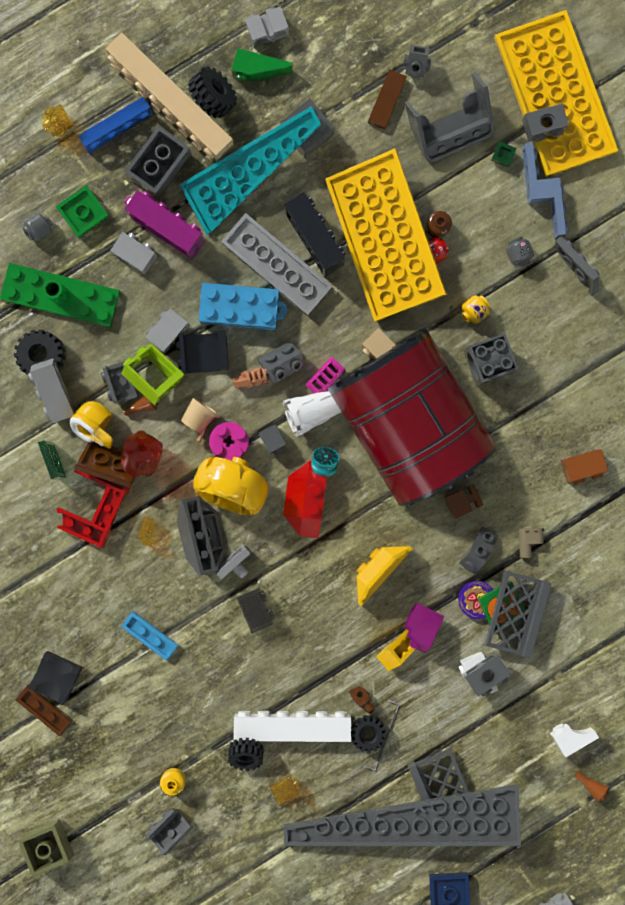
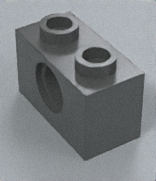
[522,103,569,142]
[463,652,511,697]

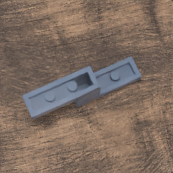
[522,142,568,239]

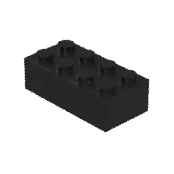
[284,192,346,278]

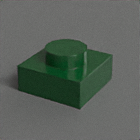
[491,141,517,167]

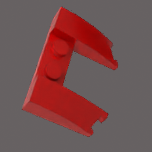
[57,470,131,548]

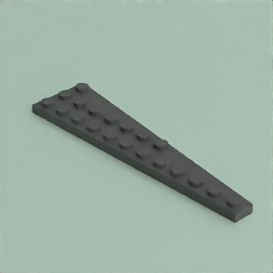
[284,784,521,846]

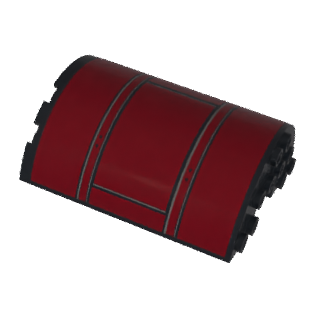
[327,327,497,508]

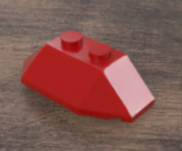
[283,460,327,539]

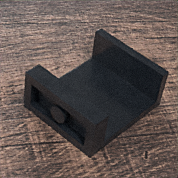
[176,330,229,374]

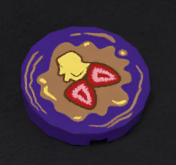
[458,581,493,619]

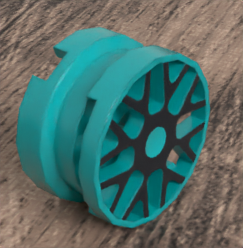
[311,447,339,477]

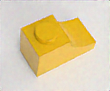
[376,629,415,671]

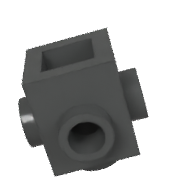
[403,44,431,78]

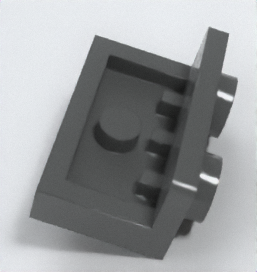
[258,341,305,384]
[101,361,139,405]
[145,808,194,855]

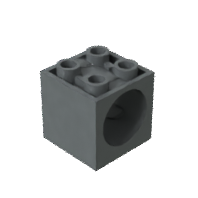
[463,333,519,387]

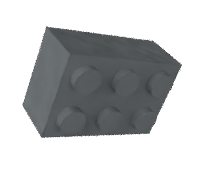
[124,125,192,200]

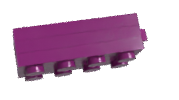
[124,190,205,260]

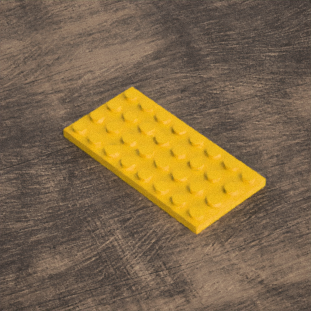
[494,10,618,178]
[325,148,447,322]

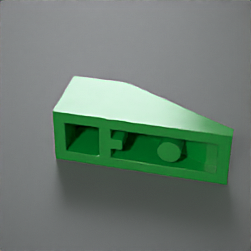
[231,48,293,82]

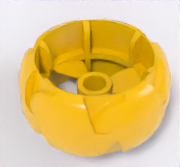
[193,457,269,515]

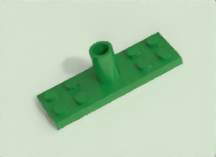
[0,263,121,328]

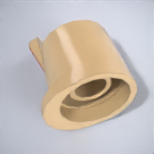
[181,397,221,443]

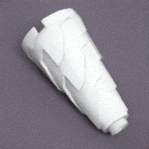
[283,391,341,437]

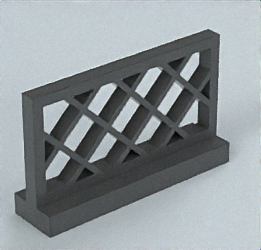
[484,570,552,658]
[407,748,469,800]

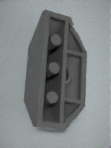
[177,496,226,576]

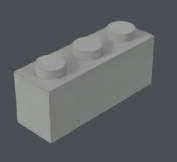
[28,358,75,423]

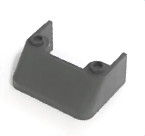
[405,72,495,162]

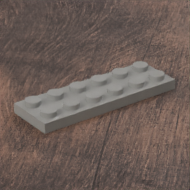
[221,213,333,316]

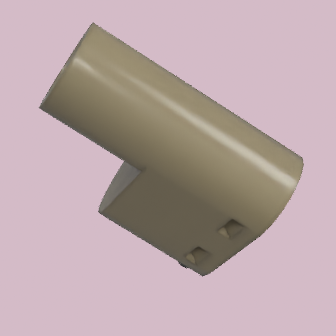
[519,528,544,558]

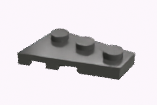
[555,236,600,296]

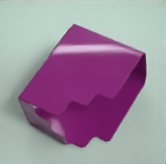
[404,603,445,653]

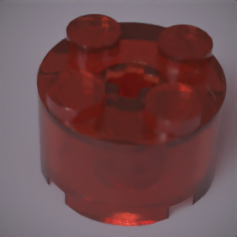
[121,430,163,477]

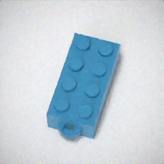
[198,283,287,331]

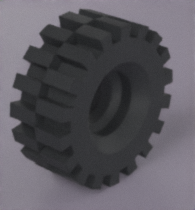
[188,66,237,119]
[14,329,66,375]

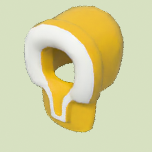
[70,401,113,449]

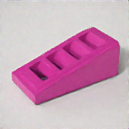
[305,357,345,393]

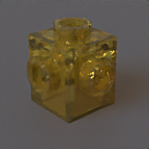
[41,104,74,137]

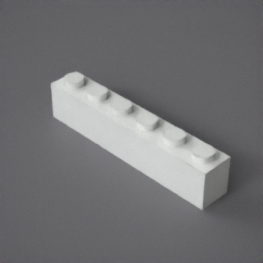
[234,711,351,742]

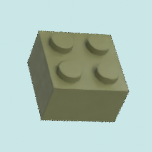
[18,818,74,877]

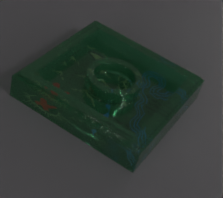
[38,440,66,480]

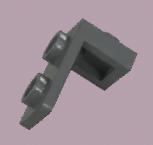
[459,527,498,574]

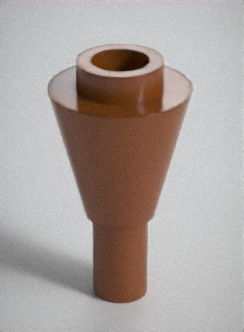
[123,396,159,416]
[574,771,609,802]

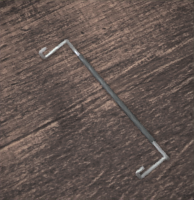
[363,700,400,771]

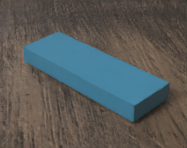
[121,611,179,661]

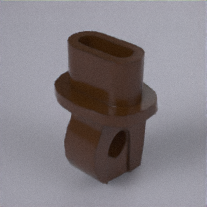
[349,686,375,714]

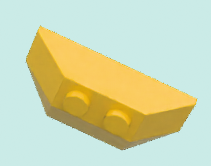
[356,546,413,607]

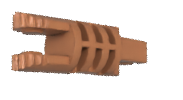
[232,367,271,388]

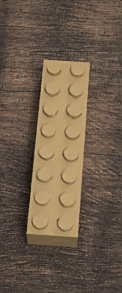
[106,32,235,164]

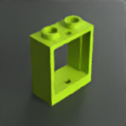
[121,343,184,405]

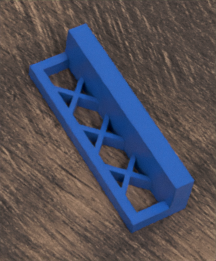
[78,97,153,154]

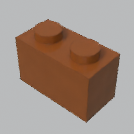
[561,449,608,484]

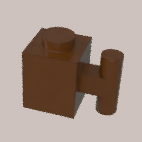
[444,484,484,519]

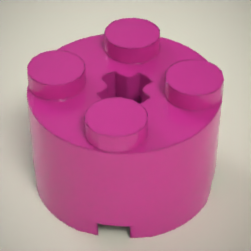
[209,422,249,461]

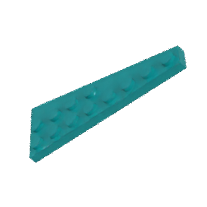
[179,106,322,235]

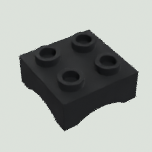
[28,651,83,705]

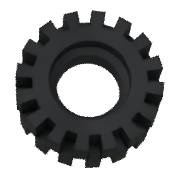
[351,715,386,753]
[228,738,264,771]

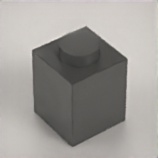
[259,424,287,455]

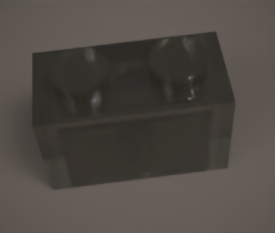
[237,587,275,634]

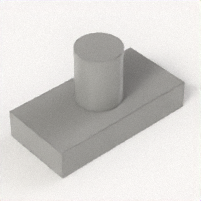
[216,544,250,579]

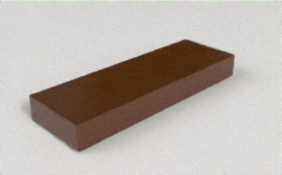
[368,69,407,130]
[16,684,73,737]

